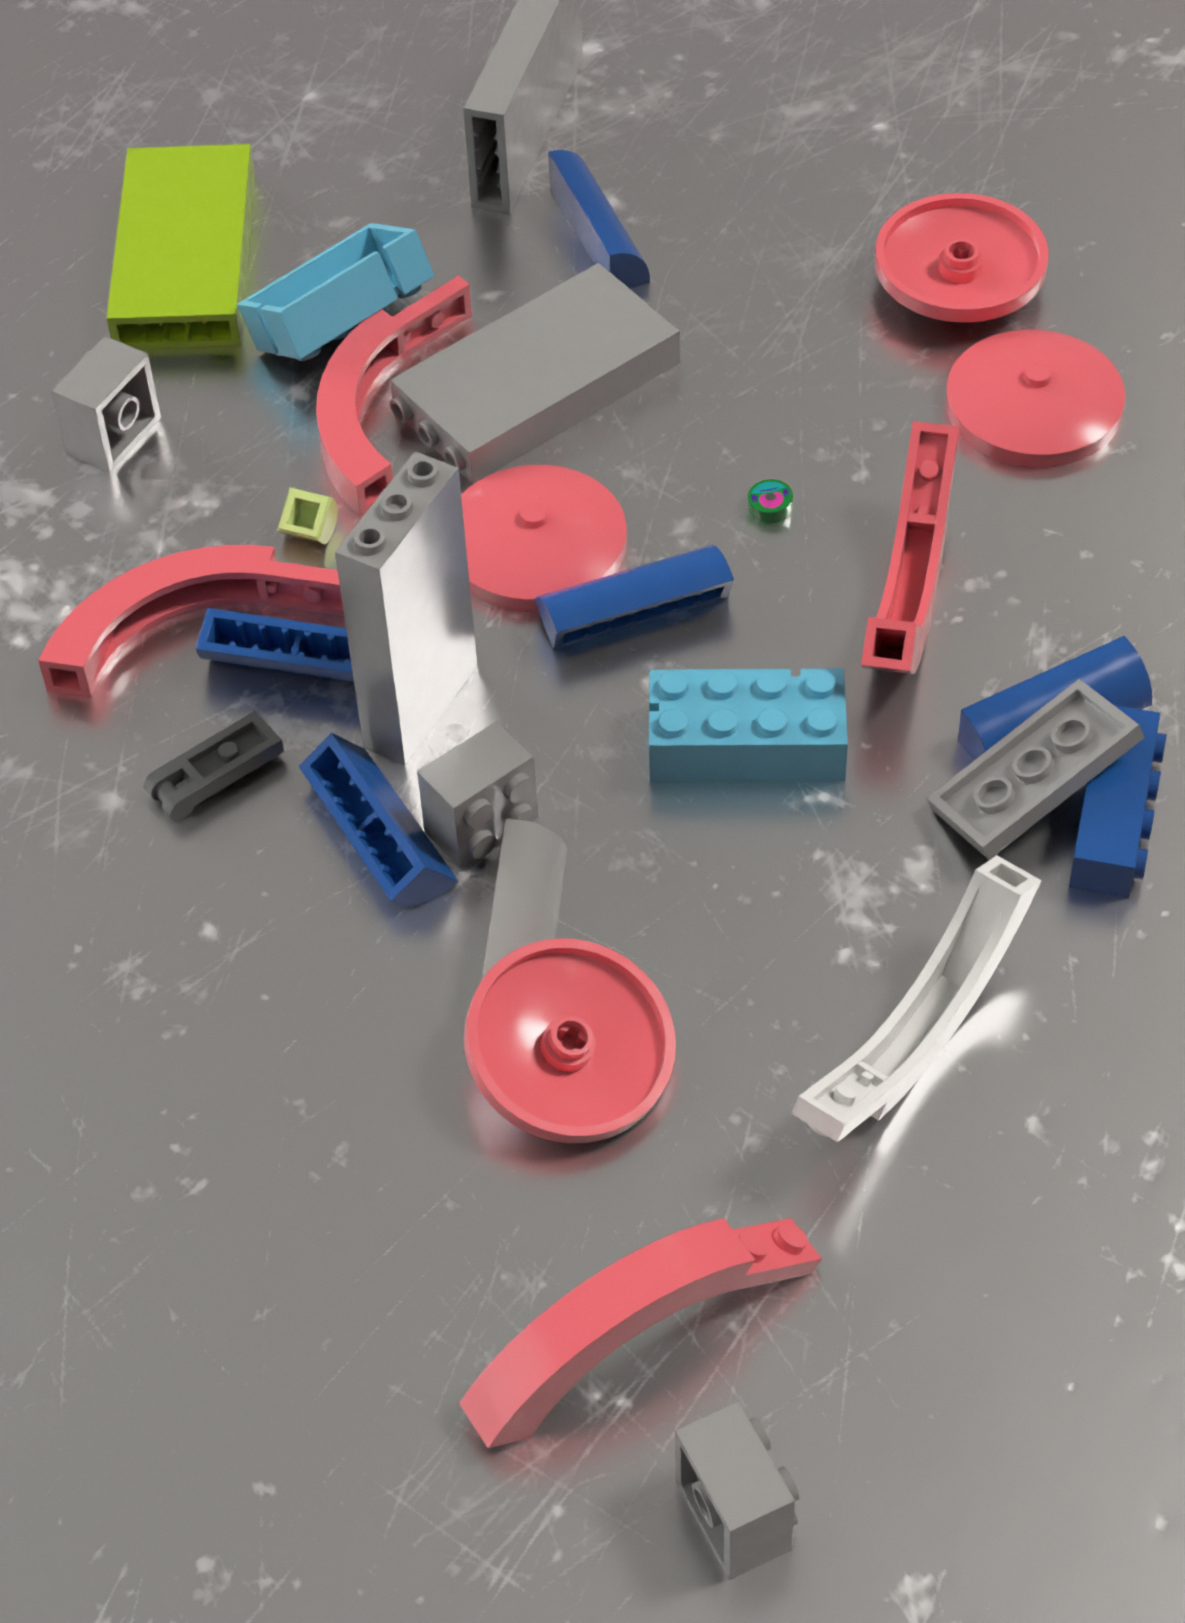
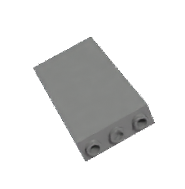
[463,0,583,214]
[390,263,680,484]
[335,451,477,765]

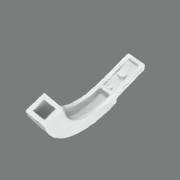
[791,855,1041,1142]

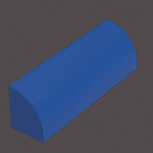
[548,150,650,289]
[535,545,734,650]
[195,608,354,682]
[958,636,1153,760]
[298,733,459,906]

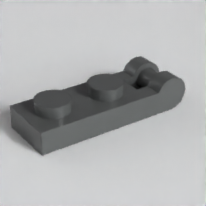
[143,711,284,822]

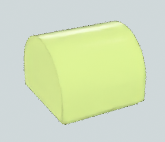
[277,488,338,544]

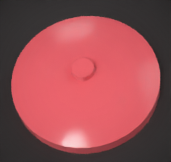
[875,193,1049,322]
[946,329,1125,468]
[461,465,627,612]
[464,938,676,1143]

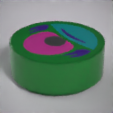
[748,479,793,523]

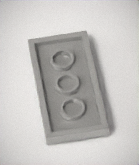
[926,679,1145,859]

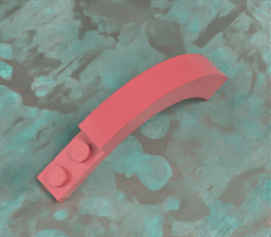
[316,276,472,518]
[861,421,960,674]
[38,545,344,698]
[459,1218,822,1448]

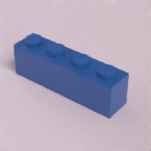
[1069,705,1167,898]

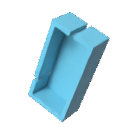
[237,223,435,361]
[649,668,848,782]

